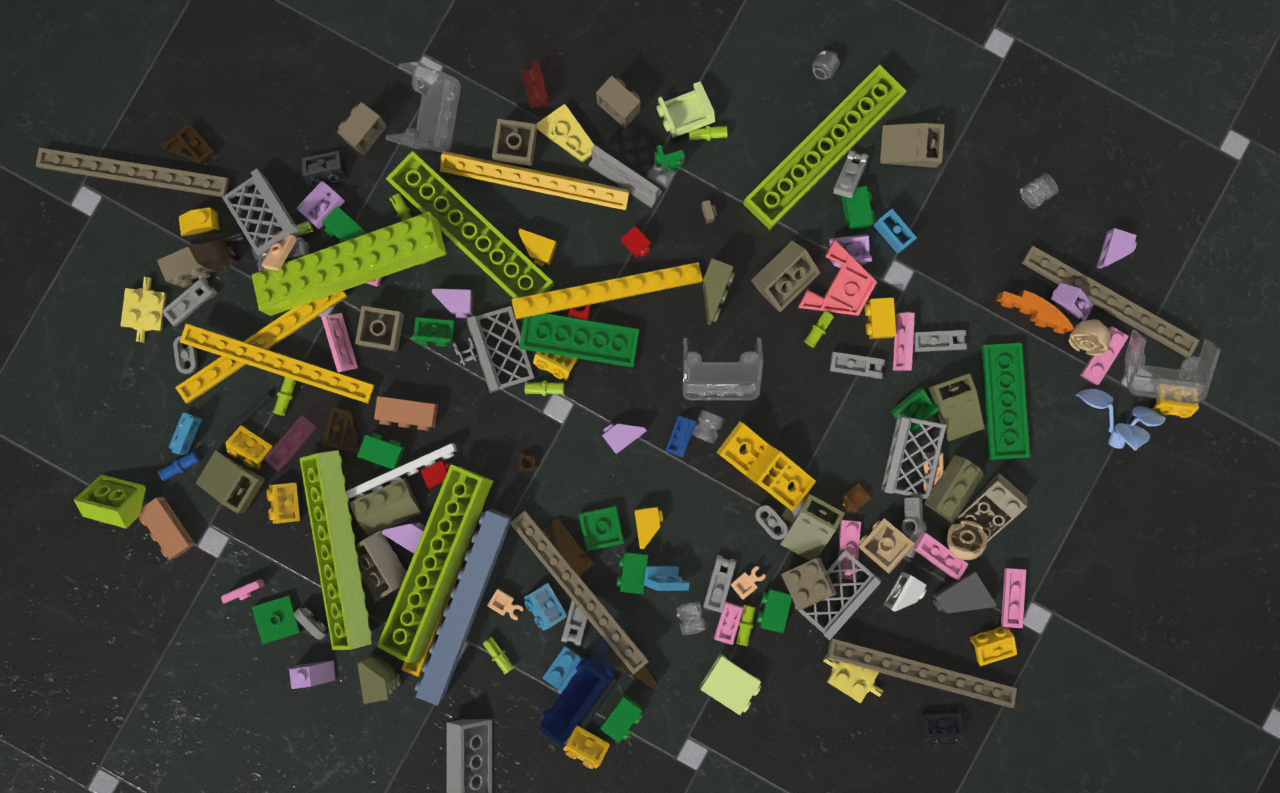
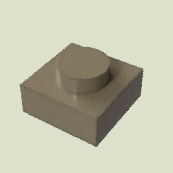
[701,200,717,224]

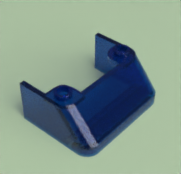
[538,658,613,748]

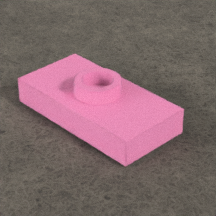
[221,579,265,604]
[714,601,744,645]

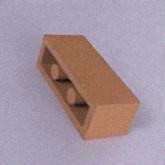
[374,396,438,431]
[139,497,196,559]

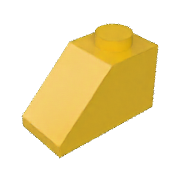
[179,208,220,236]
[519,229,557,267]
[634,507,663,549]

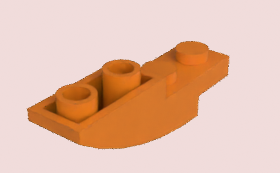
[996,290,1073,334]

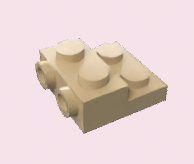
[859,518,915,573]

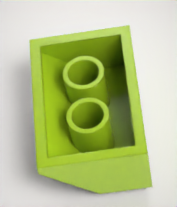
[74,474,146,529]

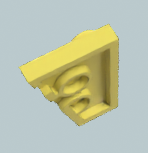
[536,104,594,162]

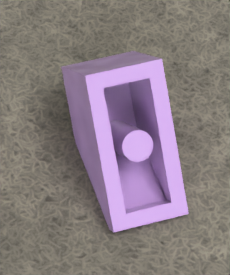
[1097,228,1137,268]
[1051,283,1094,321]
[432,289,473,318]
[602,424,647,454]
[382,522,426,554]
[289,660,336,689]

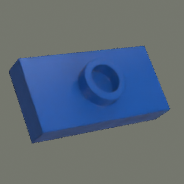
[666,416,696,458]

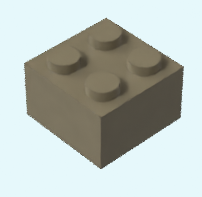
[596,76,640,128]
[337,102,387,155]
[492,119,537,167]
[157,247,215,288]
[355,306,404,352]
[781,558,837,610]

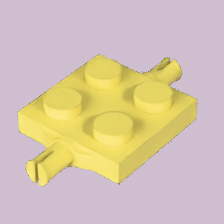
[121,277,167,342]
[823,655,883,703]

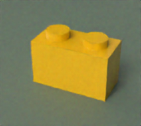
[865,298,896,339]

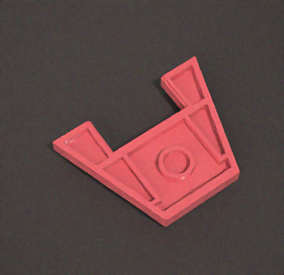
[798,239,877,316]

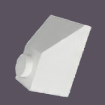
[884,572,926,612]

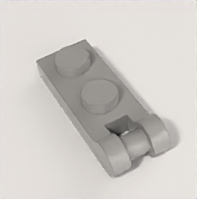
[834,150,869,198]
[161,278,217,327]
[913,330,967,352]
[829,352,885,379]
[703,555,736,613]
[561,600,587,646]

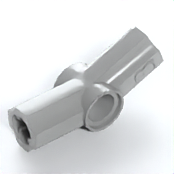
[902,498,927,557]

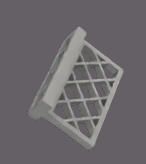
[589,145,662,208]
[222,169,300,255]
[467,306,534,393]
[881,414,946,499]
[795,550,882,640]

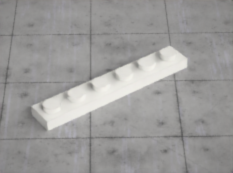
[346,444,457,500]

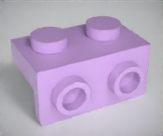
[297,181,345,229]
[829,234,872,268]

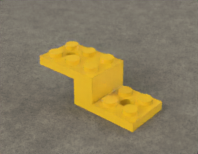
[716,422,816,511]

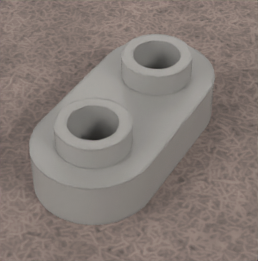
[173,336,198,374]
[755,505,788,540]
[293,607,327,640]

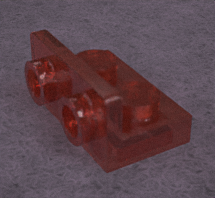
[522,61,549,108]

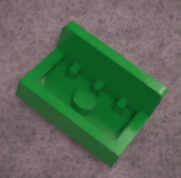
[654,145,685,173]
[412,317,455,347]
[890,387,939,433]

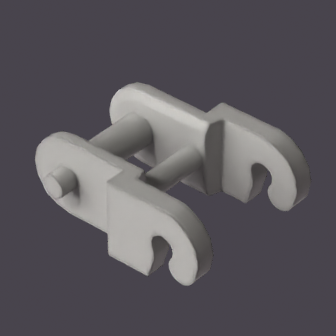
[453,337,478,365]

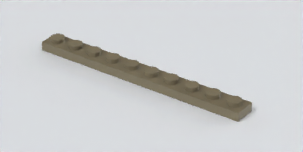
[36,148,229,197]
[1021,246,1200,358]
[510,511,649,675]
[827,639,1017,708]

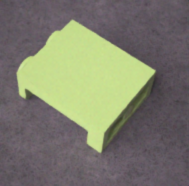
[656,82,715,138]
[700,653,761,715]

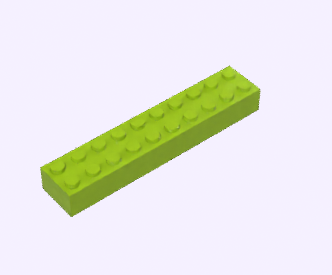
[743,65,907,230]
[386,151,554,299]
[252,212,447,316]
[300,450,372,650]
[377,464,493,663]

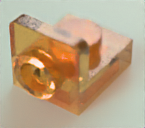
[840,483,871,513]

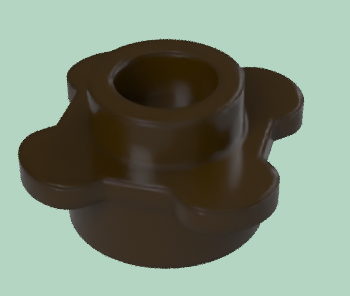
[518,453,537,472]

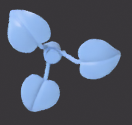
[1076,389,1166,450]

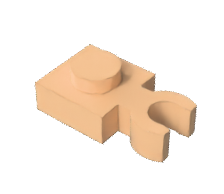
[730,566,766,599]
[487,589,524,620]

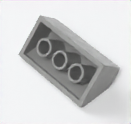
[447,719,492,793]

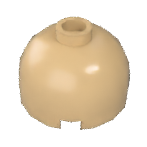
[1069,319,1111,356]
[947,520,988,560]

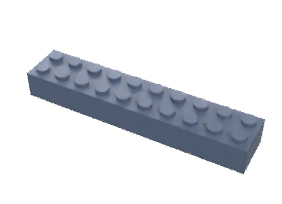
[415,509,513,706]

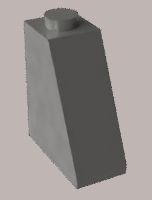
[932,570,996,613]

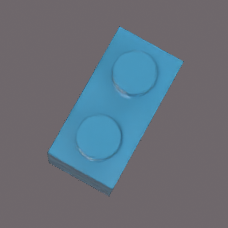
[873,209,917,254]

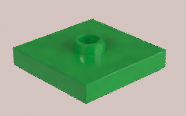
[579,505,624,551]
[252,595,301,644]

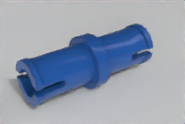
[158,451,199,481]

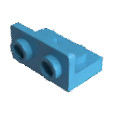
[169,413,202,455]
[644,566,690,591]
[524,583,567,630]
[542,645,584,694]

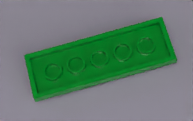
[519,314,639,367]
[982,343,1030,460]

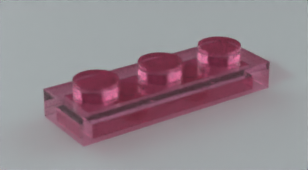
[264,415,318,472]

